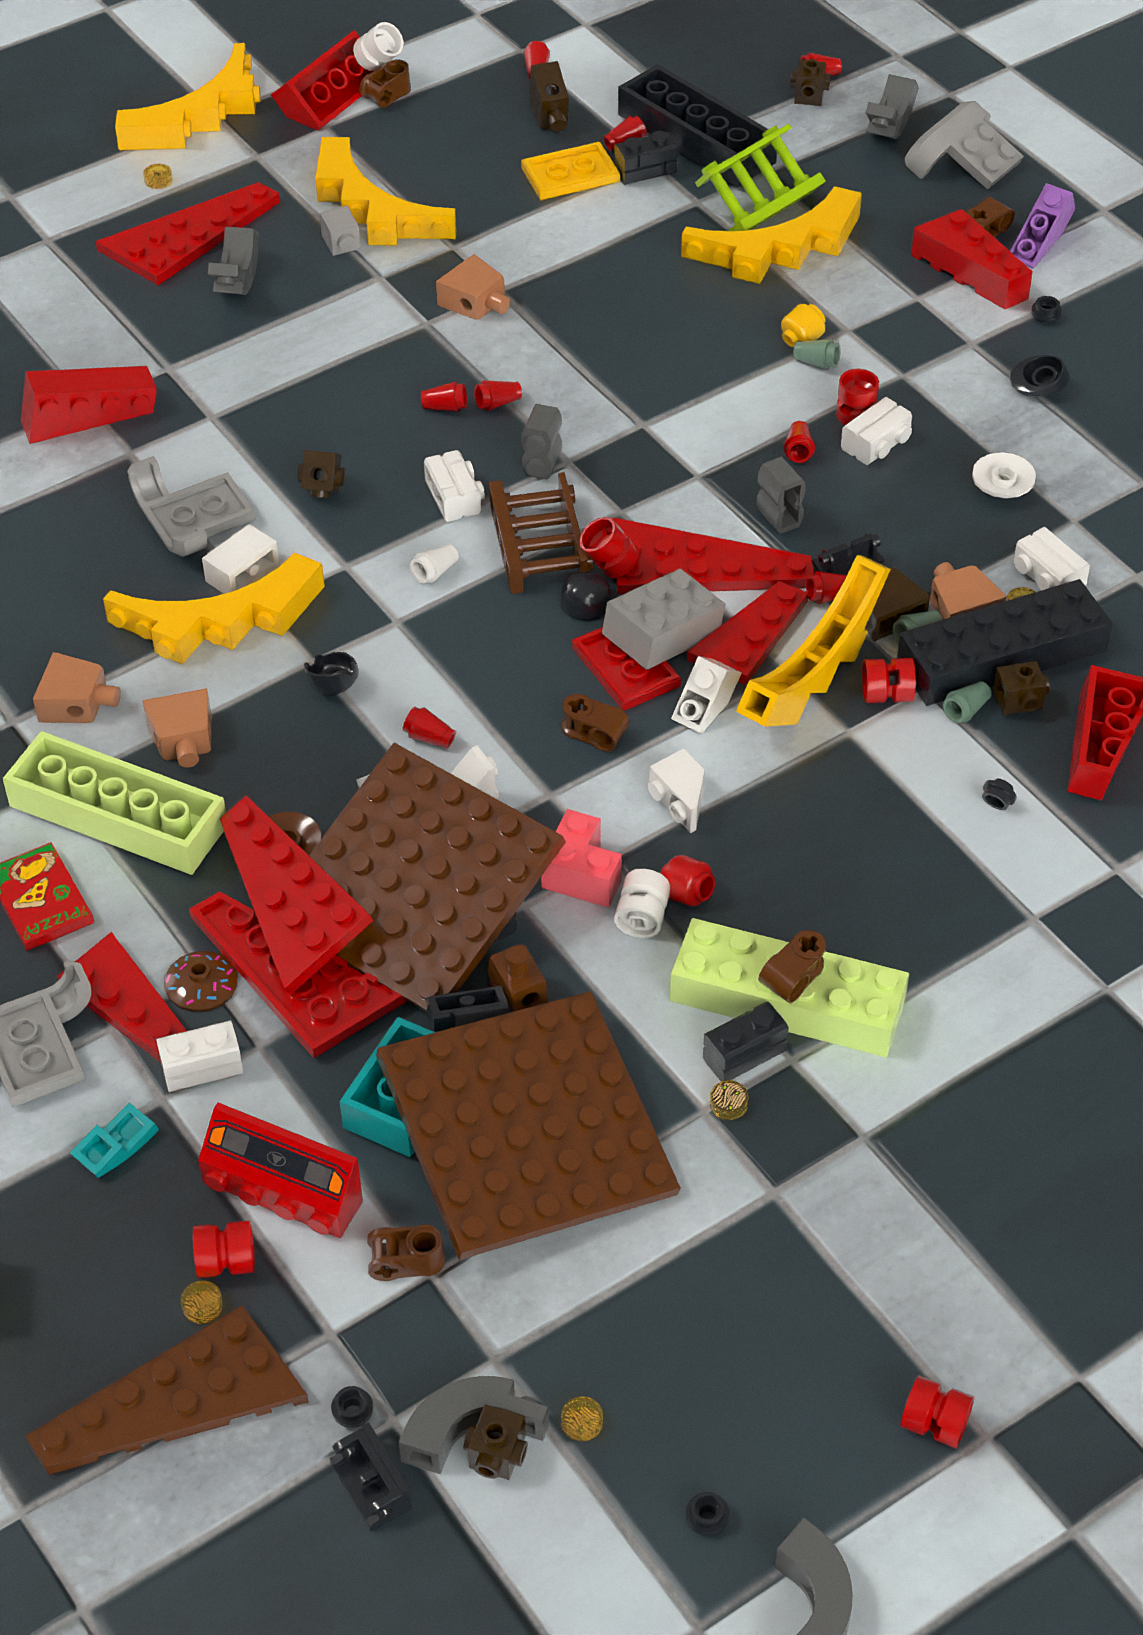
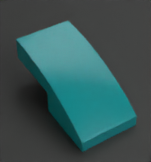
[70,1102,159,1178]

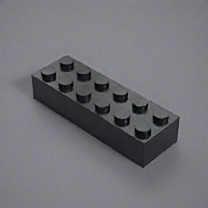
[618,64,777,187]
[897,579,1113,706]

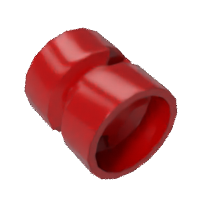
[836,368,879,425]
[579,517,640,578]
[862,658,916,703]
[193,1220,255,1279]
[900,1375,975,1449]

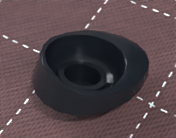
[1010,355,1070,397]

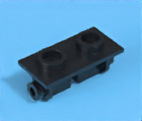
[812,533,885,575]

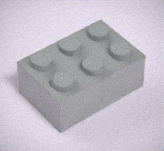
[602,569,726,670]

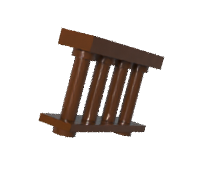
[489,472,593,594]

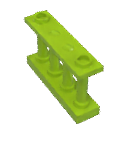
[695,123,826,231]

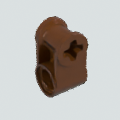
[359,59,411,108]
[967,197,1015,238]
[561,694,630,752]
[758,930,826,1003]
[367,1224,446,1281]

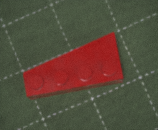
[911,209,1033,310]
[21,366,157,444]
[1067,665,1143,800]

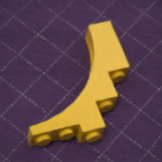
[115,43,261,150]
[315,137,456,246]
[681,186,862,284]
[103,552,325,664]
[736,555,891,727]

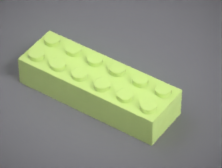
[3,731,226,875]
[670,918,909,1058]

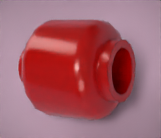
[660,855,715,907]

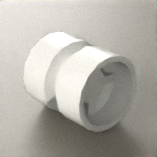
[353,22,404,71]
[614,869,670,938]

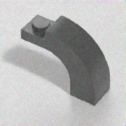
[866,74,919,139]
[208,227,260,295]
[399,1376,549,1475]
[775,1518,853,1635]

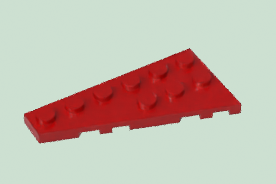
[95,182,280,285]
[613,517,814,595]
[220,795,374,995]
[189,891,406,1058]

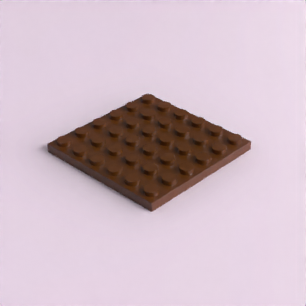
[309,742,566,1014]
[376,991,681,1260]

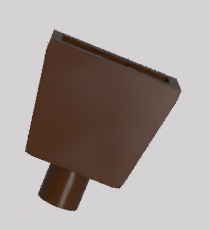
[487,944,549,1013]

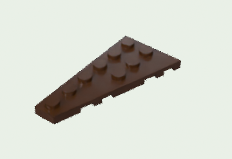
[25,1305,309,1475]

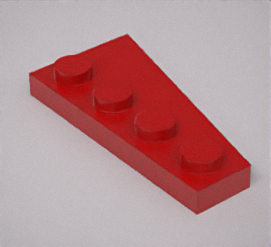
[687,581,808,685]
[57,932,187,1063]

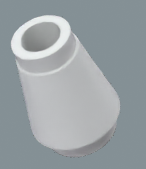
[410,544,459,583]

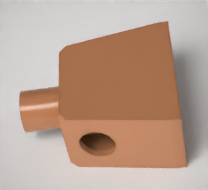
[436,254,510,320]
[930,562,1007,620]
[33,652,121,723]
[142,688,212,768]

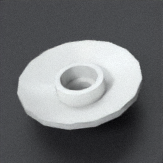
[972,452,1036,498]

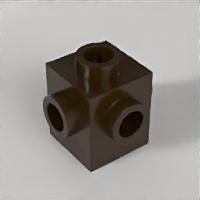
[790,59,831,106]
[297,450,345,498]
[993,661,1050,715]
[463,1404,528,1480]

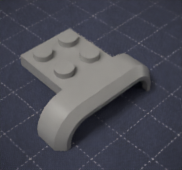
[905,101,1024,190]
[127,456,256,557]
[0,960,91,1108]

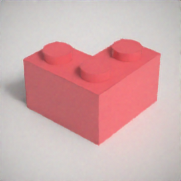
[541,809,622,908]

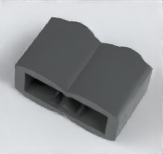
[521,404,562,480]
[756,456,806,534]

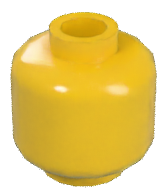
[781,304,826,348]

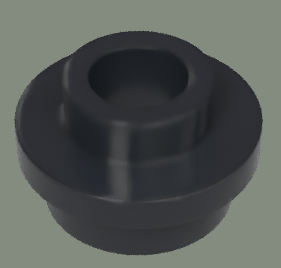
[1031,296,1062,323]
[982,778,1017,810]
[331,1386,373,1428]
[686,1492,729,1535]

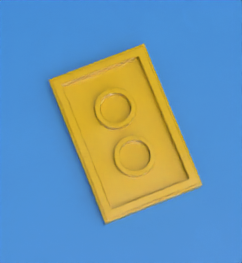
[521,142,620,200]

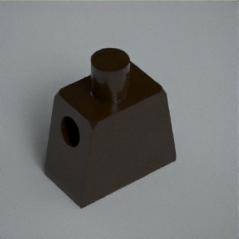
[530,61,569,132]
[865,568,930,642]

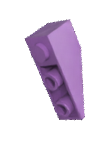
[1010,183,1075,268]

